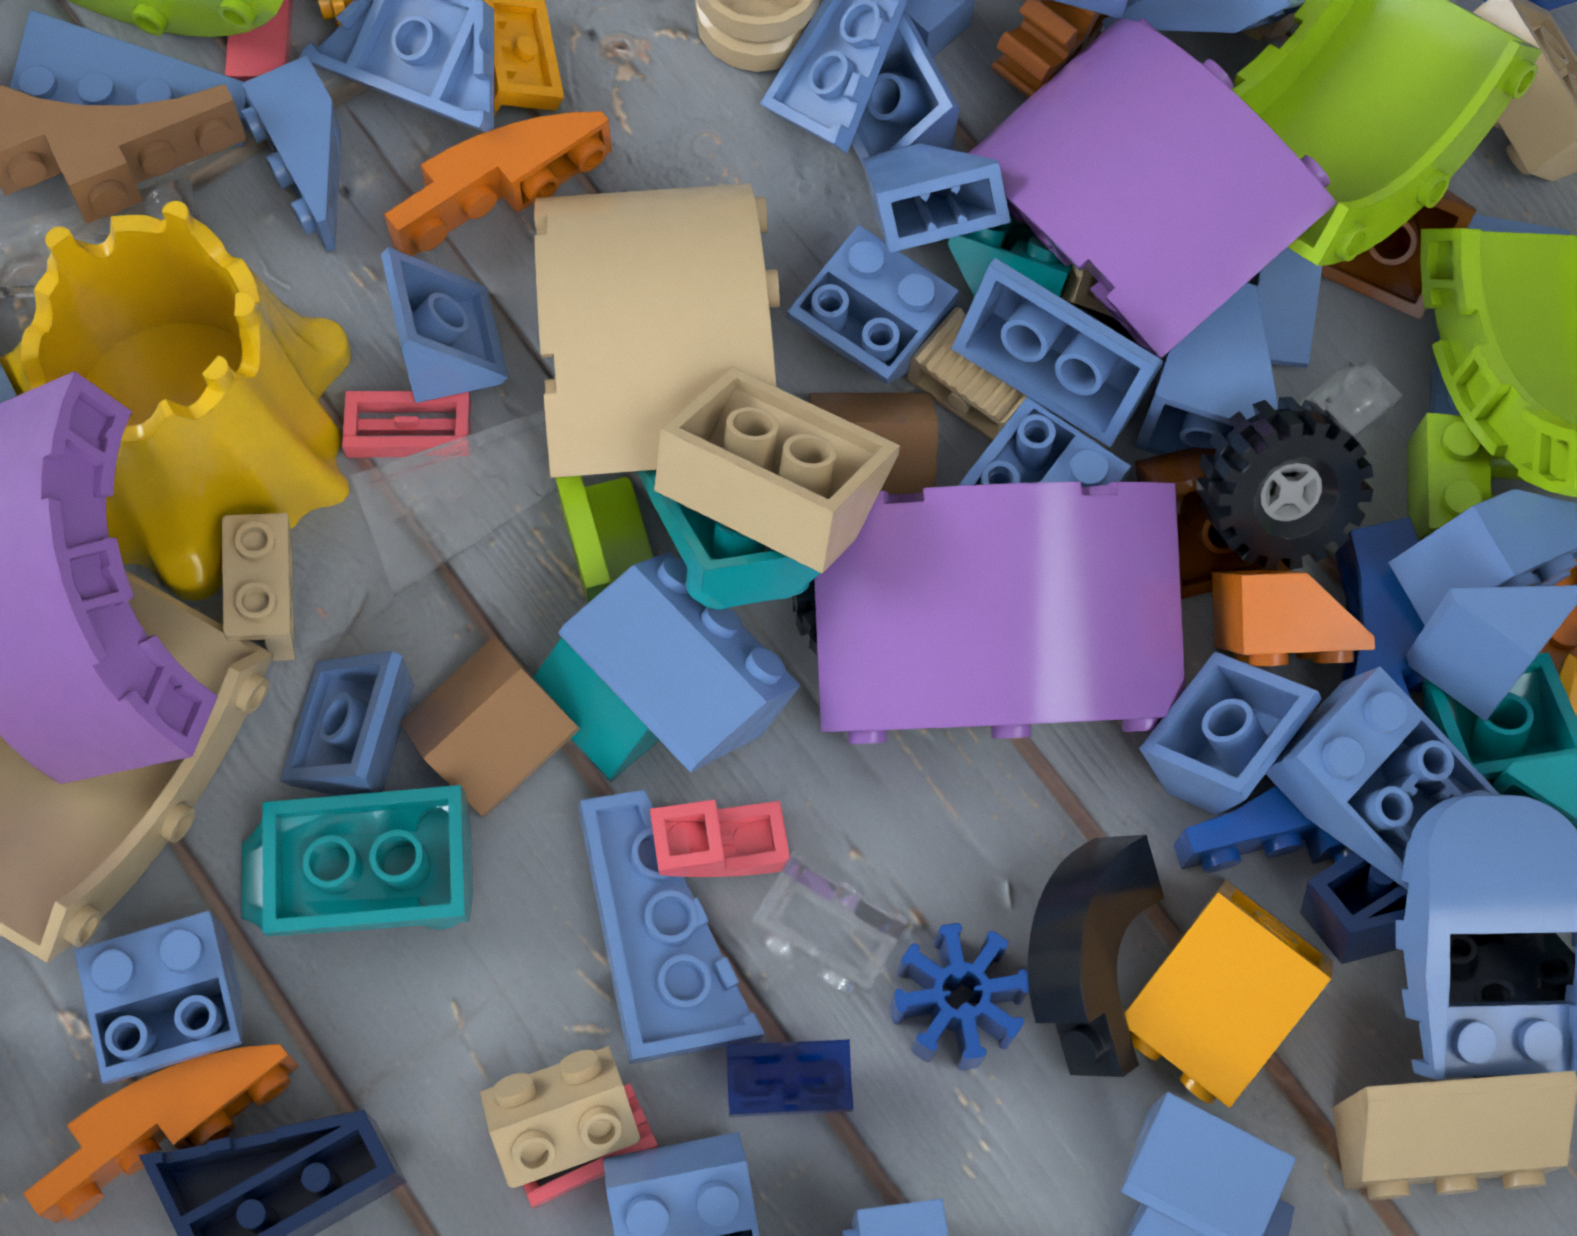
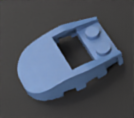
[1395,795,1577,1080]

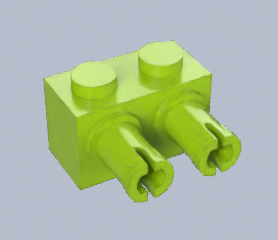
[1407,413,1525,542]

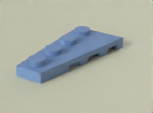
[760,0,908,154]
[10,10,249,147]
[578,790,764,1065]

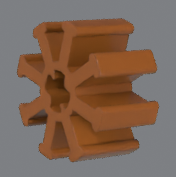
[991,0,1109,99]

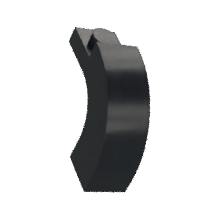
[1028,834,1164,1077]

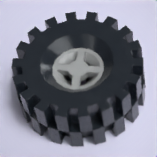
[1196,397,1374,571]

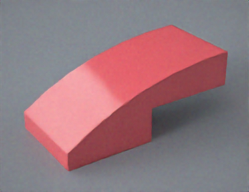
[650,800,791,877]

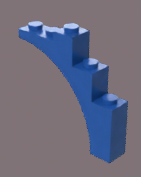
[1174,517,1425,873]

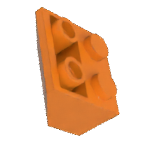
[1212,569,1375,666]

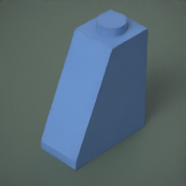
[862,143,1011,253]

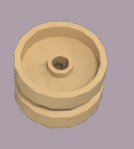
[695,0,822,72]

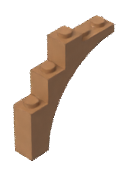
[0,84,247,224]

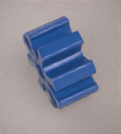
[890,923,1029,1070]

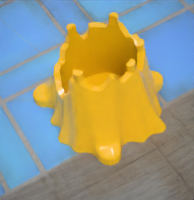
[0,201,352,601]

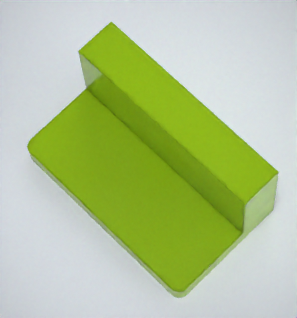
[555,475,653,604]

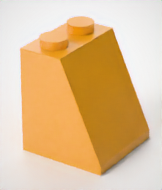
[1124,879,1333,1109]

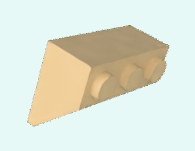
[1472,0,1577,181]
[654,367,900,574]
[1332,1071,1577,1200]

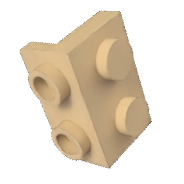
[480,1046,640,1188]

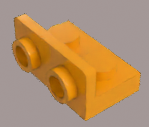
[483,0,565,116]

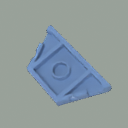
[299,0,494,133]

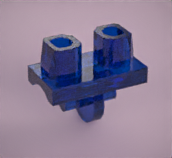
[726,1039,854,1117]

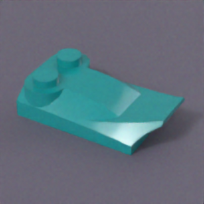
[637,470,821,610]
[241,785,473,937]

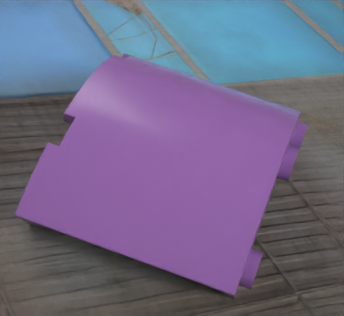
[968,18,1337,359]
[0,371,218,784]
[814,482,1185,744]

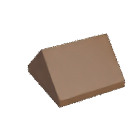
[809,393,938,494]
[400,636,581,818]

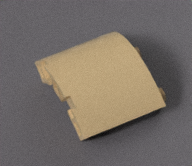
[534,183,780,478]
[0,570,273,963]

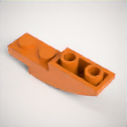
[384,111,612,256]
[23,1044,300,1223]

